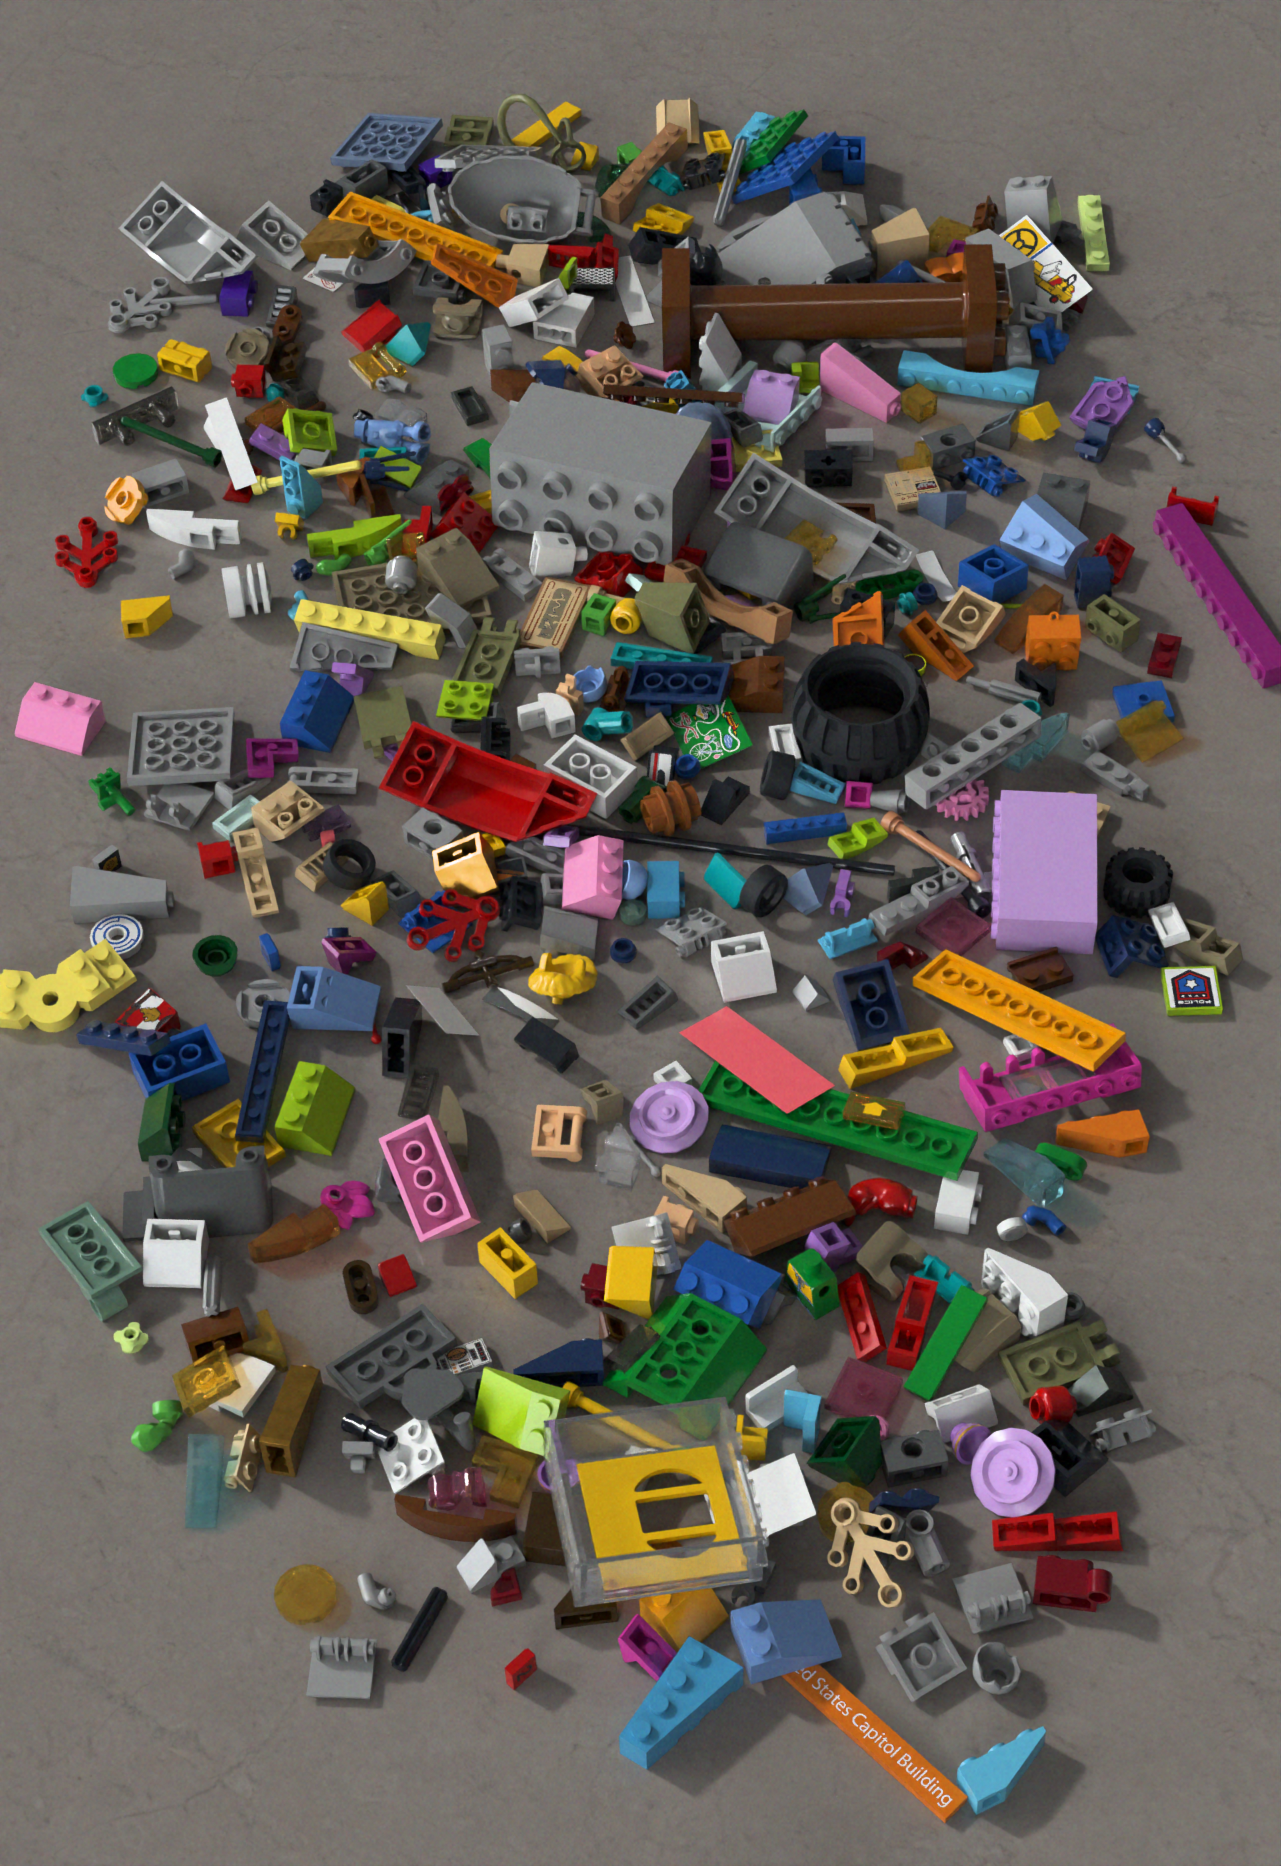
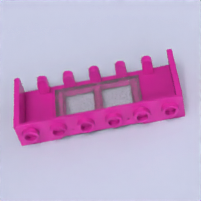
[959,1023,1142,1132]

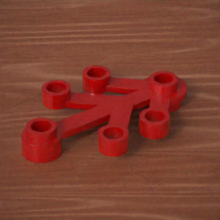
[54,517,119,588]
[407,889,500,962]

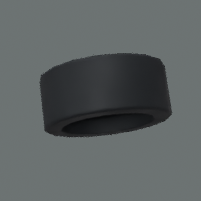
[323,839,376,890]
[739,865,788,918]

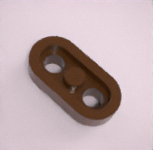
[272,305,302,345]

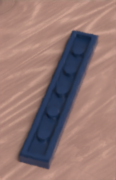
[235,1000,290,1143]

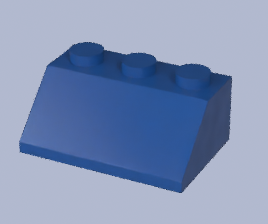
[280,670,354,753]
[673,1240,784,1329]

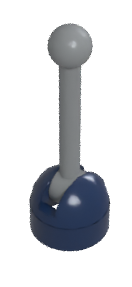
[1144,418,1186,463]

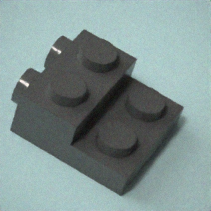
[413,260,468,305]

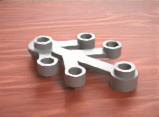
[108,277,172,333]

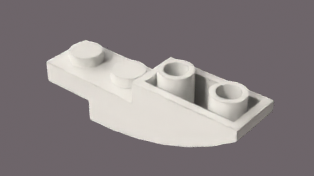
[146,509,242,550]

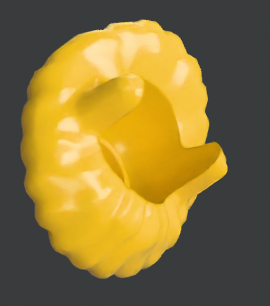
[528,953,598,1005]

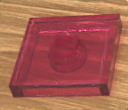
[915,897,991,956]
[824,1357,903,1419]

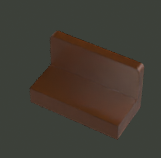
[359,473,395,518]

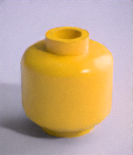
[610,598,642,634]

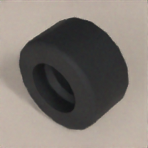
[760,750,796,800]

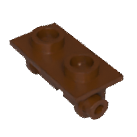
[971,195,998,235]
[599,666,630,712]

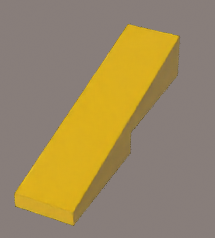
[838,1028,954,1090]

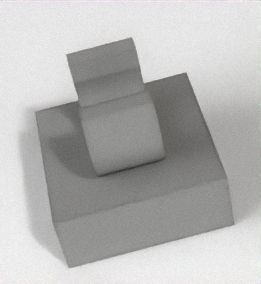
[342,1441,377,1473]

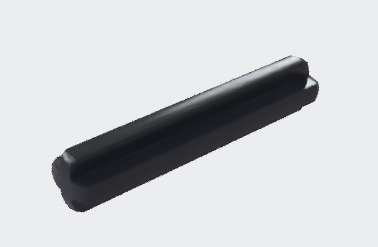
[391,1587,448,1672]

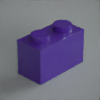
[219,271,258,317]

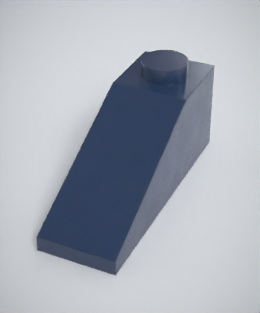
[513,1338,604,1388]

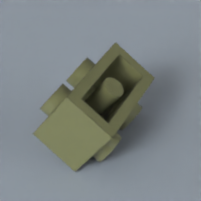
[1085,594,1141,652]

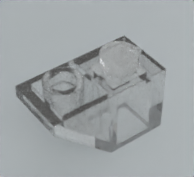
[595,1122,641,1191]

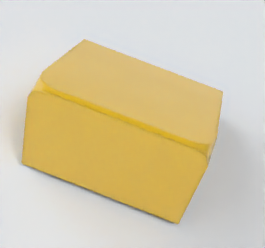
[571,142,599,171]

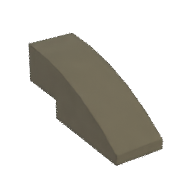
[1157,917,1243,976]
[438,1085,469,1172]

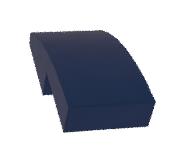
[869,1488,940,1518]

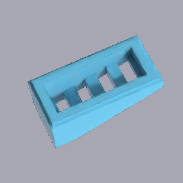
[790,762,846,804]

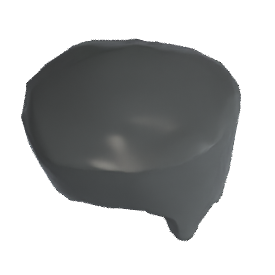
[375,1158,404,1203]

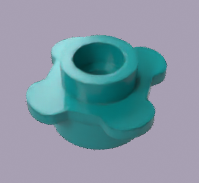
[81,385,108,407]

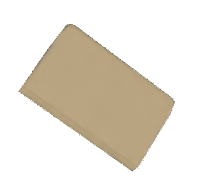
[513,1190,571,1244]

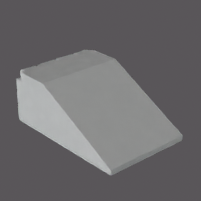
[718,192,873,285]

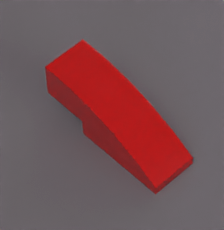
[886,1275,938,1371]

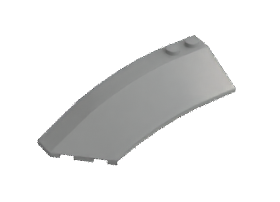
[118,181,258,284]
[714,452,919,585]

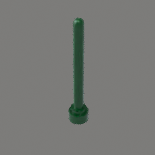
[121,416,223,468]

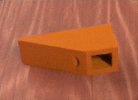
[1055,1109,1150,1158]

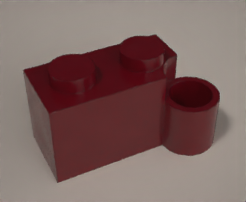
[1033,1555,1113,1613]

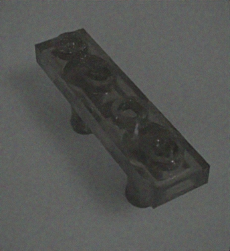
[91,386,179,446]

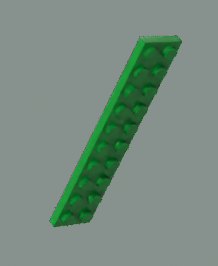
[698,1060,978,1181]

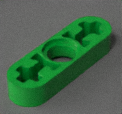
[855,569,923,600]

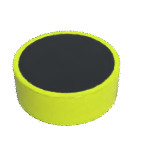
[905,654,926,676]

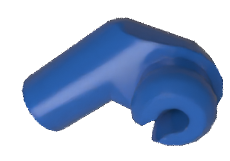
[1022,1205,1066,1236]

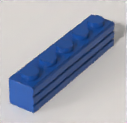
[764,813,847,845]

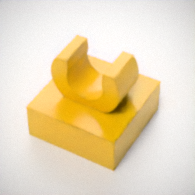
[274,512,304,540]

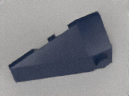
[525,360,580,393]

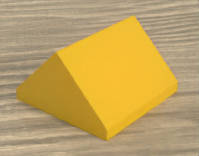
[604,1246,658,1320]

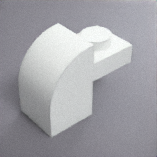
[517,693,575,738]

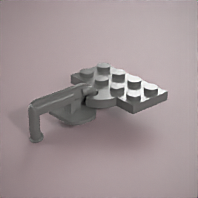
[326,1304,476,1452]

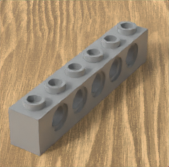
[905,703,1041,810]

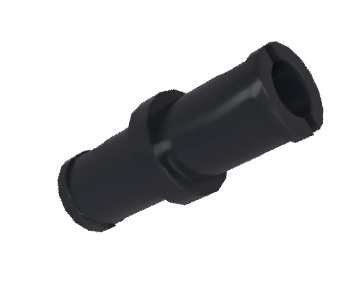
[341,1413,398,1452]

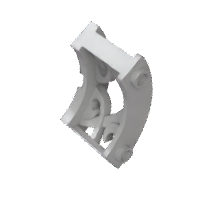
[312,239,417,284]

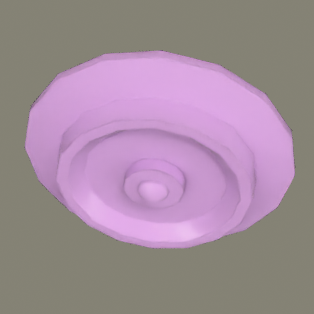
[630,1081,709,1154]
[970,1428,1056,1517]

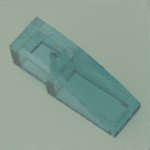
[1002,712,1070,773]

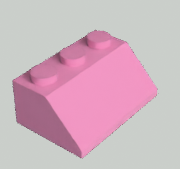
[15,682,106,756]
[562,835,624,920]

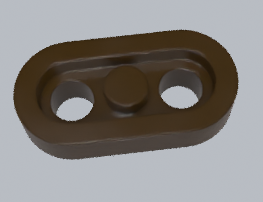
[343,1260,379,1314]

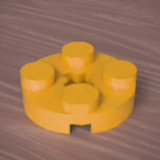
[104,476,148,525]

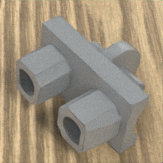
[507,206,548,232]
[514,646,561,678]

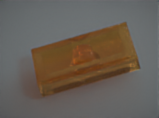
[244,396,295,431]

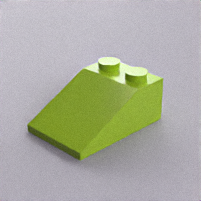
[472,1366,570,1457]

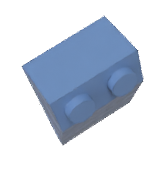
[731,1599,842,1684]

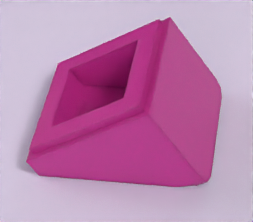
[845,781,873,809]

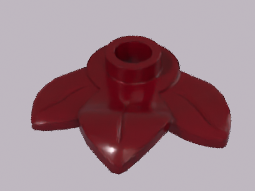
[437,474,474,511]

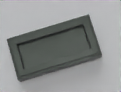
[451,386,489,426]

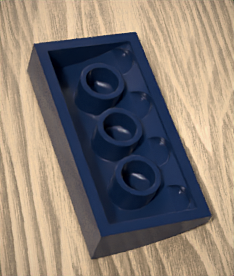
[624,661,735,705]
[709,1124,832,1189]

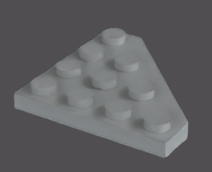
[435,144,543,172]

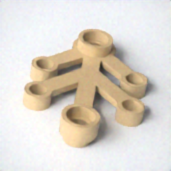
[827,1498,914,1608]

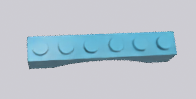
[897,350,1039,406]

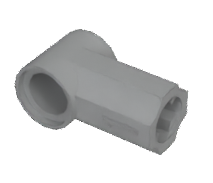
[905,1509,950,1577]

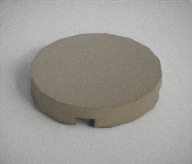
[225,328,270,368]

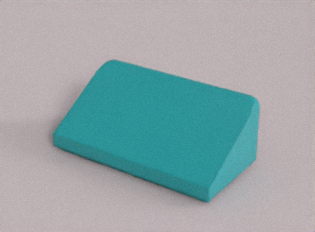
[704,852,746,909]

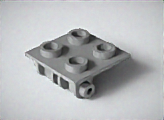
[656,907,727,957]
[952,1563,1033,1635]
[306,1636,377,1699]

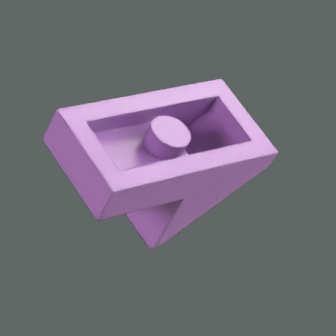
[332,662,374,696]

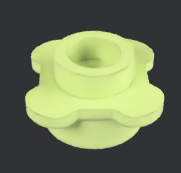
[113,1322,149,1353]

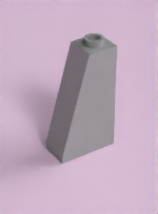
[70,866,174,923]

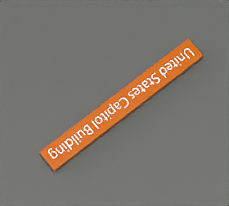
[781,1664,968,1823]

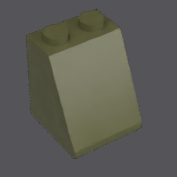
[635,582,710,653]

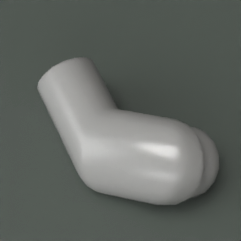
[168,548,195,579]

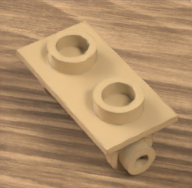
[223,1424,261,1492]

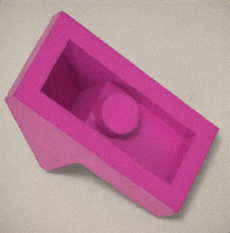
[618,1614,677,1682]

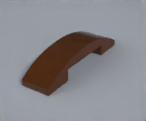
[394,1494,518,1542]

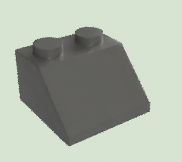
[404,460,470,516]

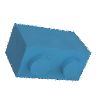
[647,861,685,919]

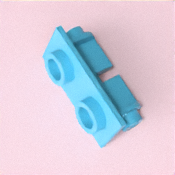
[818,918,878,959]

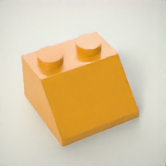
[639,1575,729,1653]

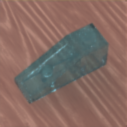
[983,1138,1065,1208]
[185,1434,224,1528]

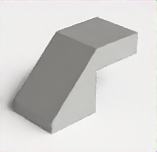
[425,593,478,648]

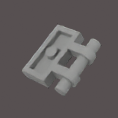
[721,632,773,665]

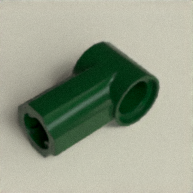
[618,776,667,824]

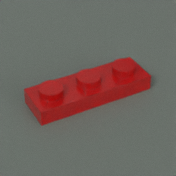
[837,1272,887,1363]

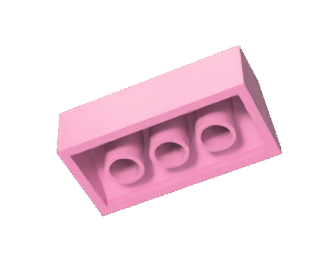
[379,1115,481,1243]

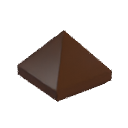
[599,1311,628,1347]

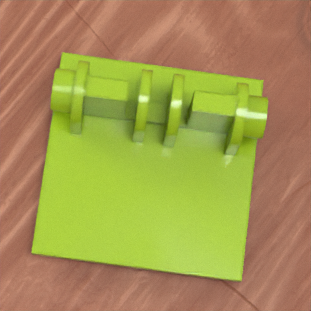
[436,680,494,721]

